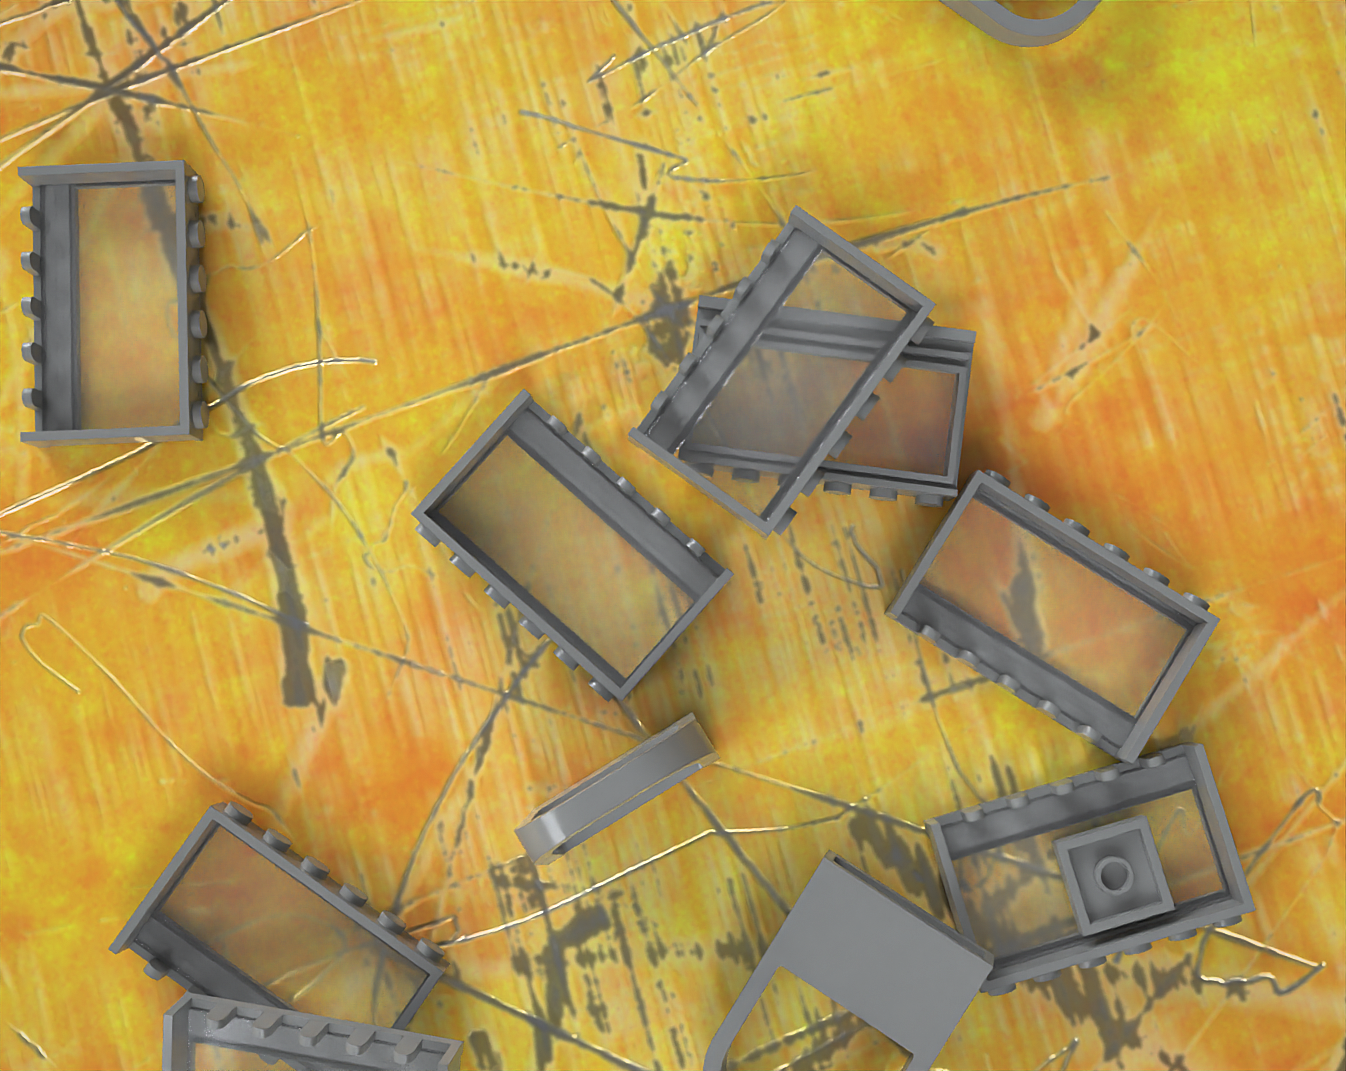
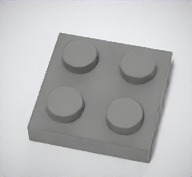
[1051,815,1175,936]

